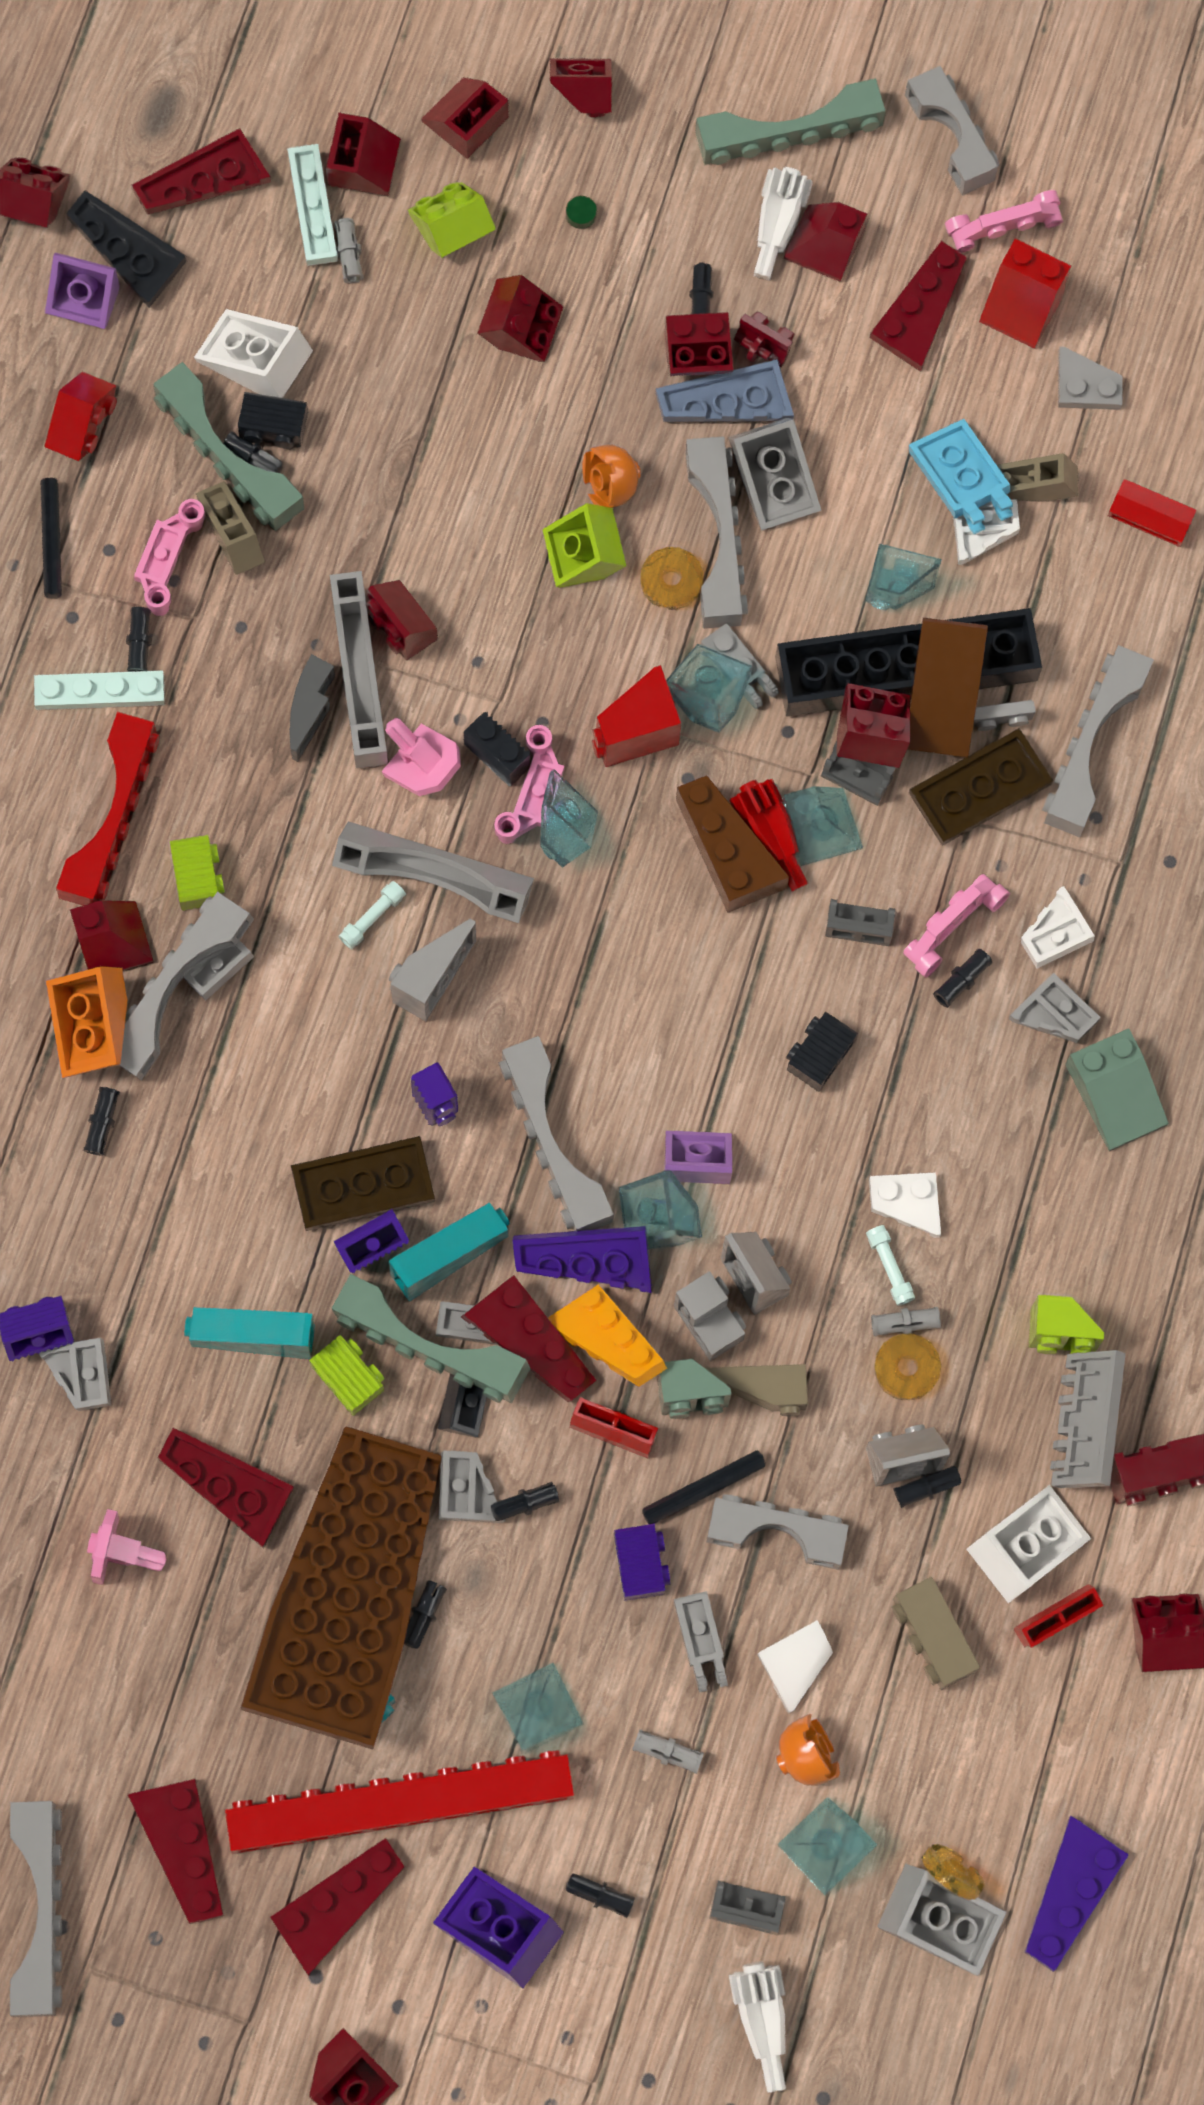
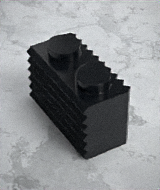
[238,392,308,449]
[463,712,530,787]
[786,1012,858,1092]

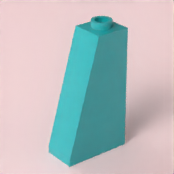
[389,1202,510,1302]
[184,1307,315,1360]

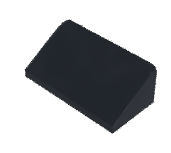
[438,1374,487,1438]

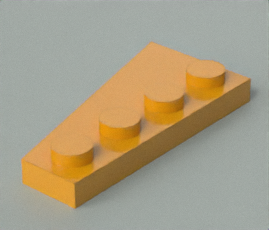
[548,1284,667,1387]

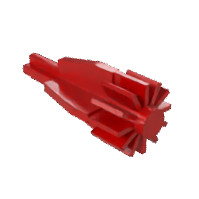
[729,779,808,892]

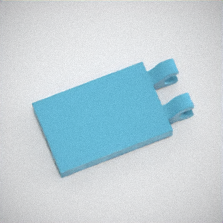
[909,419,1013,534]

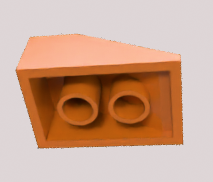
[46,967,128,1078]

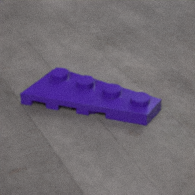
[512,1226,652,1293]
[1024,1816,1129,1972]

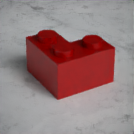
[44,371,117,461]

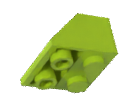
[408,182,496,258]
[1029,1294,1104,1354]

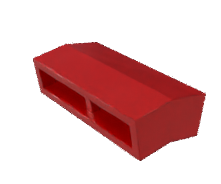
[1108,479,1197,547]
[570,1397,658,1459]
[1014,1584,1104,1648]

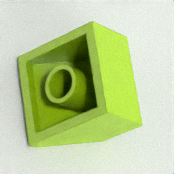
[542,503,627,588]

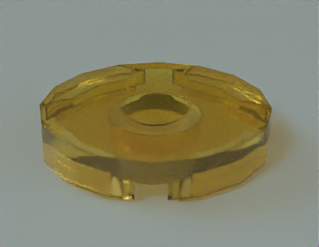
[640,547,703,610]
[874,1333,941,1400]
[921,1844,985,1900]

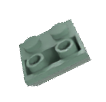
[657,1359,731,1419]

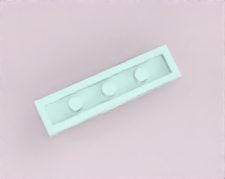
[287,144,338,266]
[34,671,165,710]

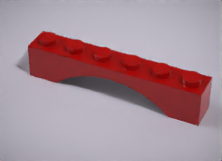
[56,711,160,905]

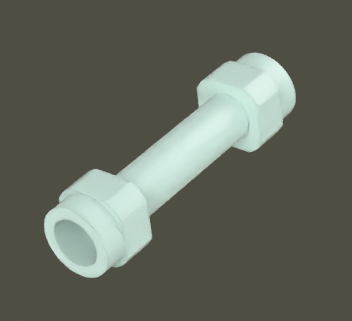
[338,881,406,950]
[866,1225,915,1306]

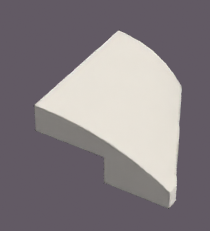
[757,1620,833,1714]

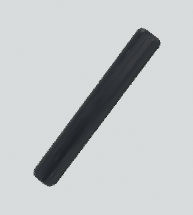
[40,477,62,599]
[642,1450,766,1524]

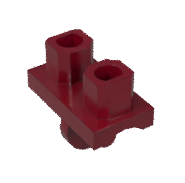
[733,311,794,368]

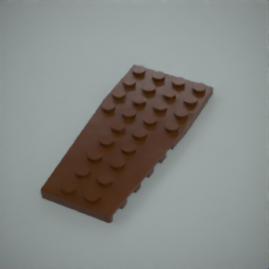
[240,1427,441,1750]

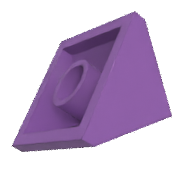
[45,252,120,329]
[664,1130,732,1184]

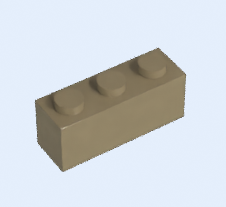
[891,1576,980,1690]

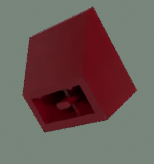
[421,77,509,159]
[326,113,401,196]
[0,157,70,228]
[477,275,564,362]
[664,312,733,376]
[366,580,438,661]
[837,683,910,768]
[1131,1593,1204,1672]

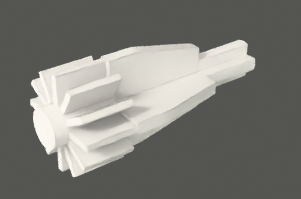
[754,167,812,280]
[729,1962,786,2092]

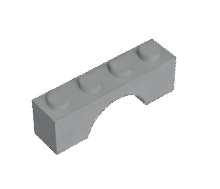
[905,66,999,196]
[706,1494,849,1570]

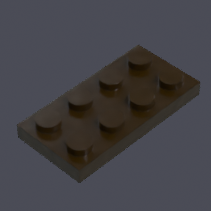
[909,728,1053,846]
[291,1136,435,1231]

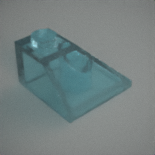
[865,543,942,610]
[666,644,752,733]
[540,769,598,868]
[782,786,863,866]
[619,1170,703,1250]
[492,1663,584,1755]
[777,1797,877,1896]

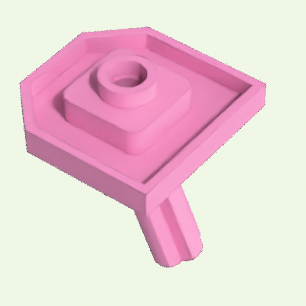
[382,718,461,796]
[87,1509,166,1585]

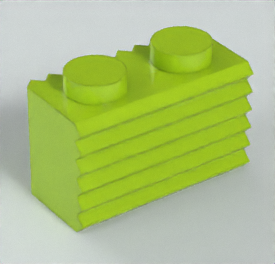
[170,835,225,911]
[309,1335,385,1416]

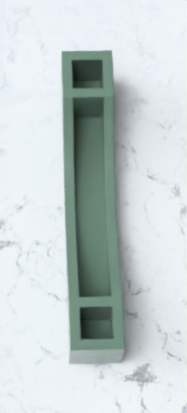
[695,78,886,165]
[153,361,305,531]
[331,1274,531,1404]

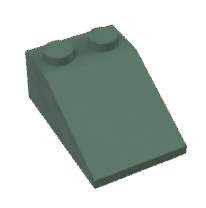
[1065,1028,1169,1151]

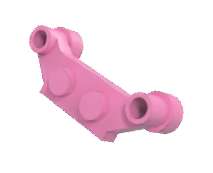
[945,190,1063,253]
[134,499,205,616]
[494,725,564,844]
[903,874,1010,978]

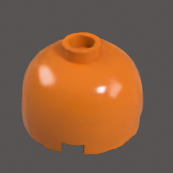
[582,445,641,508]
[776,1714,840,1786]

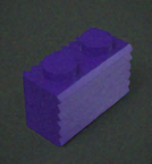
[411,1062,458,1126]
[334,1209,409,1274]
[0,1296,74,1361]
[614,1524,671,1601]

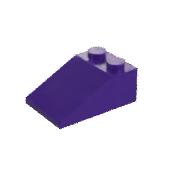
[433,1867,564,1989]

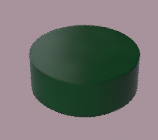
[566,196,597,229]

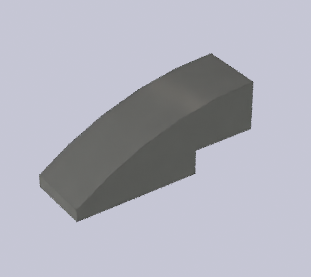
[289,654,335,762]

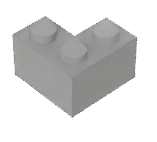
[674,1271,746,1361]

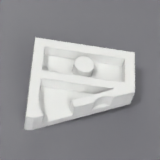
[953,499,1020,565]
[1021,886,1095,969]
[869,1172,941,1238]

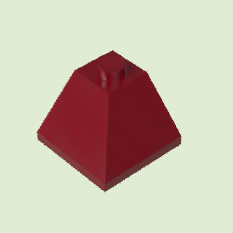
[550,58,612,117]
[784,202,868,282]
[70,900,154,971]
[309,2028,399,2105]

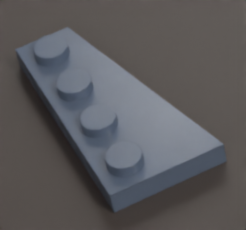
[655,360,794,422]

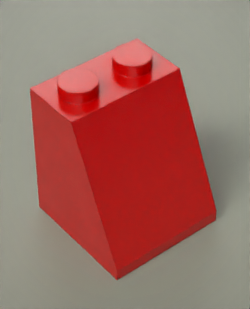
[979,238,1071,349]
[592,665,681,767]

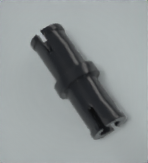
[126,607,152,672]
[933,949,993,1008]
[83,1087,120,1156]

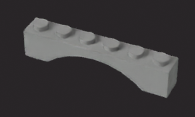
[685,437,748,629]
[330,571,388,769]
[1042,645,1154,838]
[332,821,534,923]
[119,892,254,1081]
[498,1036,614,1231]
[10,1801,62,2017]

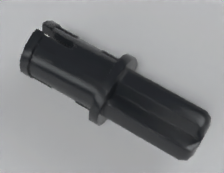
[689,262,714,314]
[223,432,283,473]
[893,1466,962,1508]
[491,1482,559,1521]
[404,1580,447,1649]
[565,1873,635,1918]

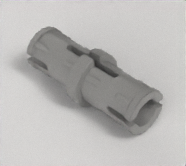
[334,218,364,284]
[871,1307,941,1337]
[632,1729,704,1774]

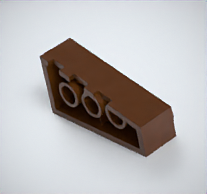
[676,775,789,913]

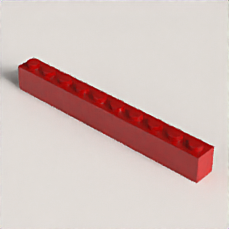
[225,1750,574,1854]

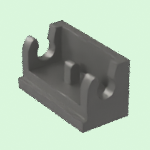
[821,741,895,806]
[825,899,896,946]
[709,1881,785,1935]

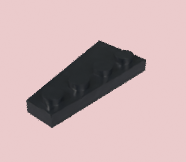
[66,190,187,308]

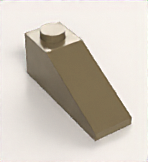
[997,453,1078,501]
[196,481,265,575]
[705,1364,808,1416]

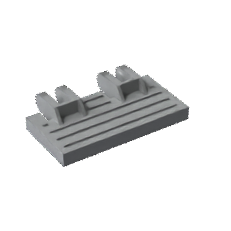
[1050,1350,1126,1488]

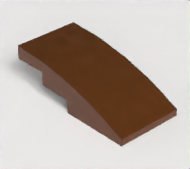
[907,617,988,757]

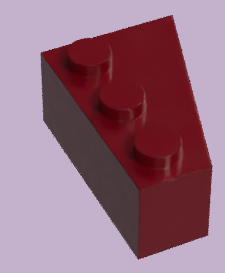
[1110,1434,1204,1507]

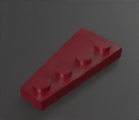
[131,128,271,215]
[870,240,967,372]
[461,1275,597,1403]
[157,1428,294,1549]
[127,1779,224,1924]
[270,1838,405,1976]

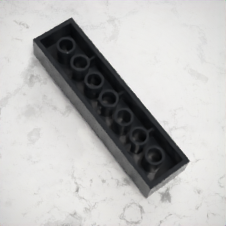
[775,608,1042,717]

